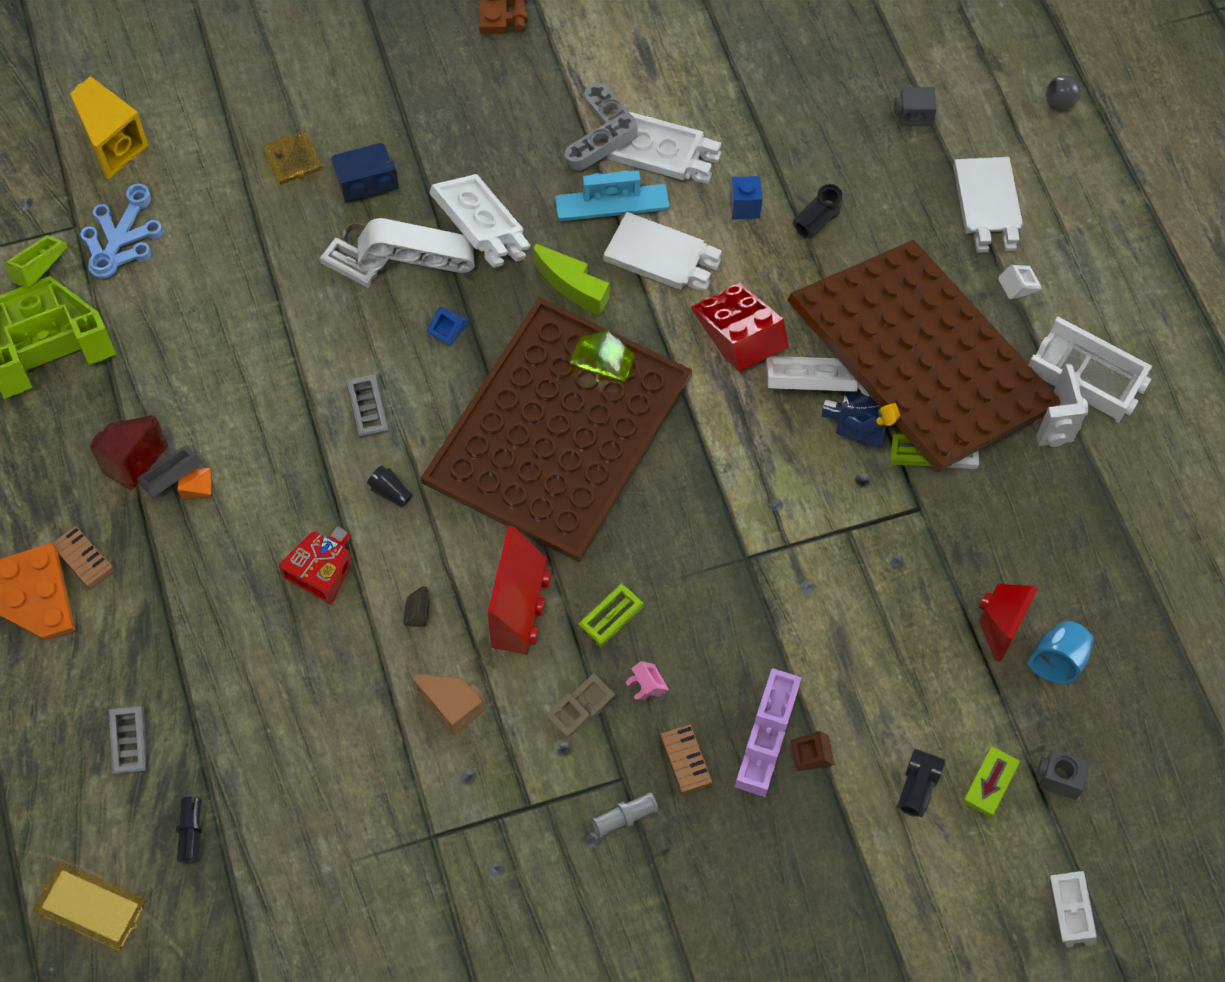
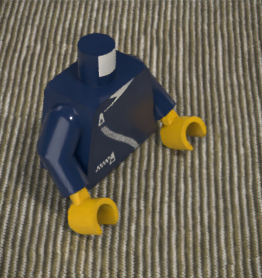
[821,392,900,448]

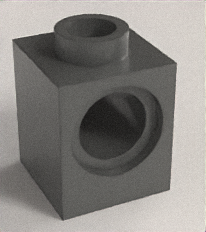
[894,87,937,126]
[1037,749,1091,800]

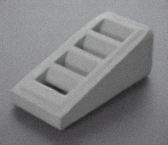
[346,374,388,438]
[109,706,146,774]

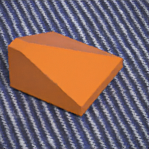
[178,468,212,499]

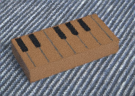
[53,526,114,590]
[660,724,712,796]

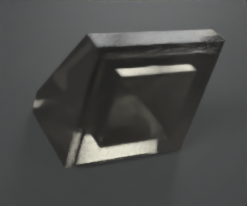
[403,586,430,627]

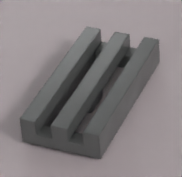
[136,445,203,498]

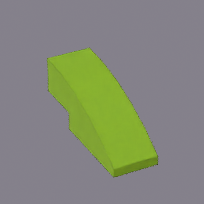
[534,244,610,316]

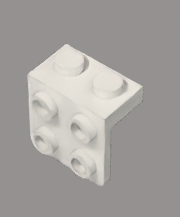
[1036,364,1088,447]

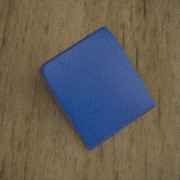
[426,306,469,346]

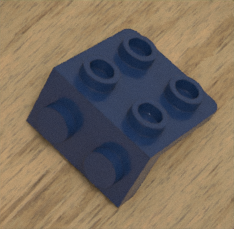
[332,143,399,203]

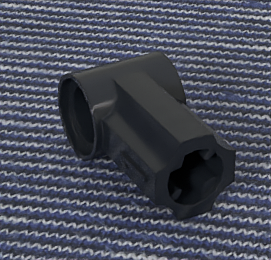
[793,184,843,239]
[897,748,945,817]

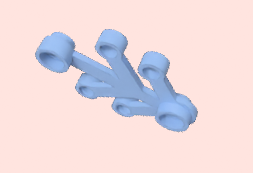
[80,184,163,279]

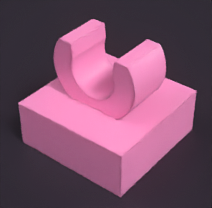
[626,661,669,700]

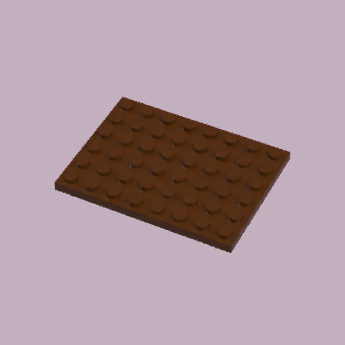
[787,240,1061,472]
[421,297,692,562]

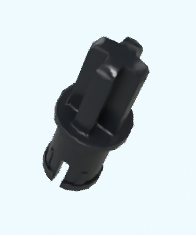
[176,797,202,864]

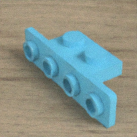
[555,170,669,221]

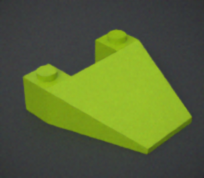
[0,276,116,399]

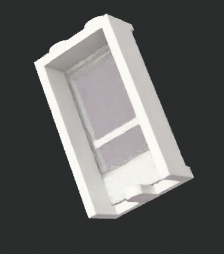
[1028,317,1152,423]

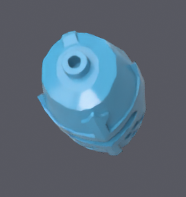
[1027,621,1094,684]

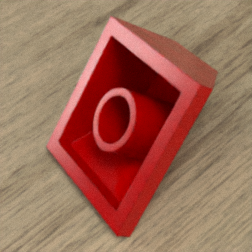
[979,584,1038,662]

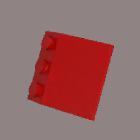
[487,526,552,655]

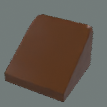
[791,731,835,771]

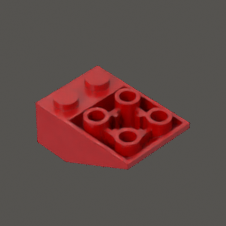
[691,283,789,372]

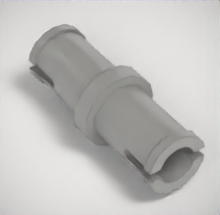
[591,792,658,838]

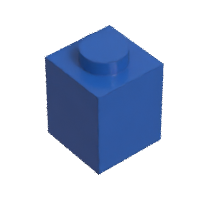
[730,176,762,220]

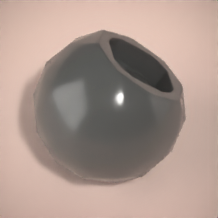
[1046,75,1081,110]

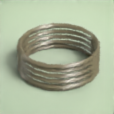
[342,223,366,249]

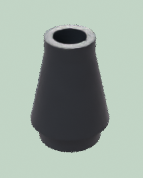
[367,465,413,508]

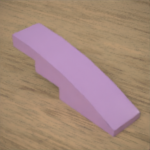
[735,668,802,797]

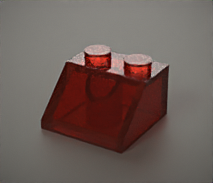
[90,415,168,491]

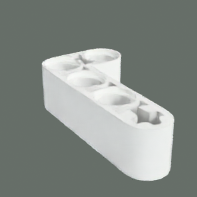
[358,218,475,273]

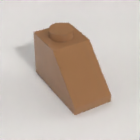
[413,675,484,735]

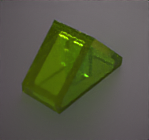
[570,331,635,381]

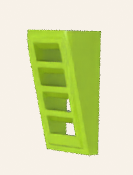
[4,235,67,289]

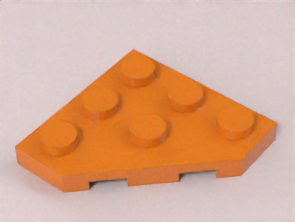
[0,543,76,640]

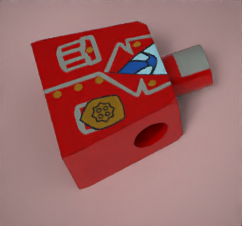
[278,527,352,605]

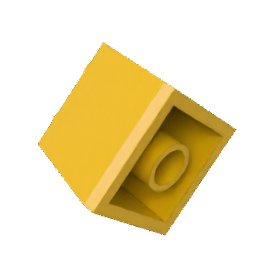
[70,76,148,180]

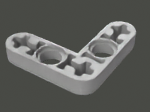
[565,83,638,171]

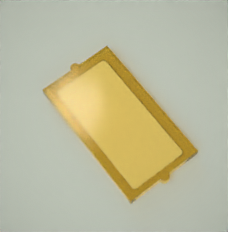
[32,861,147,951]

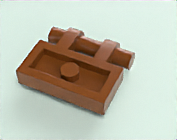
[479,0,528,34]

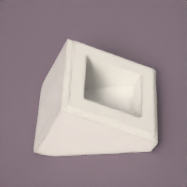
[998,265,1042,299]

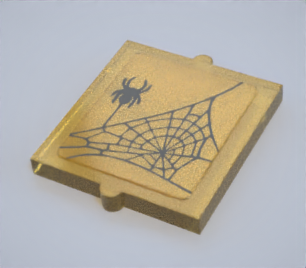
[262,130,323,185]

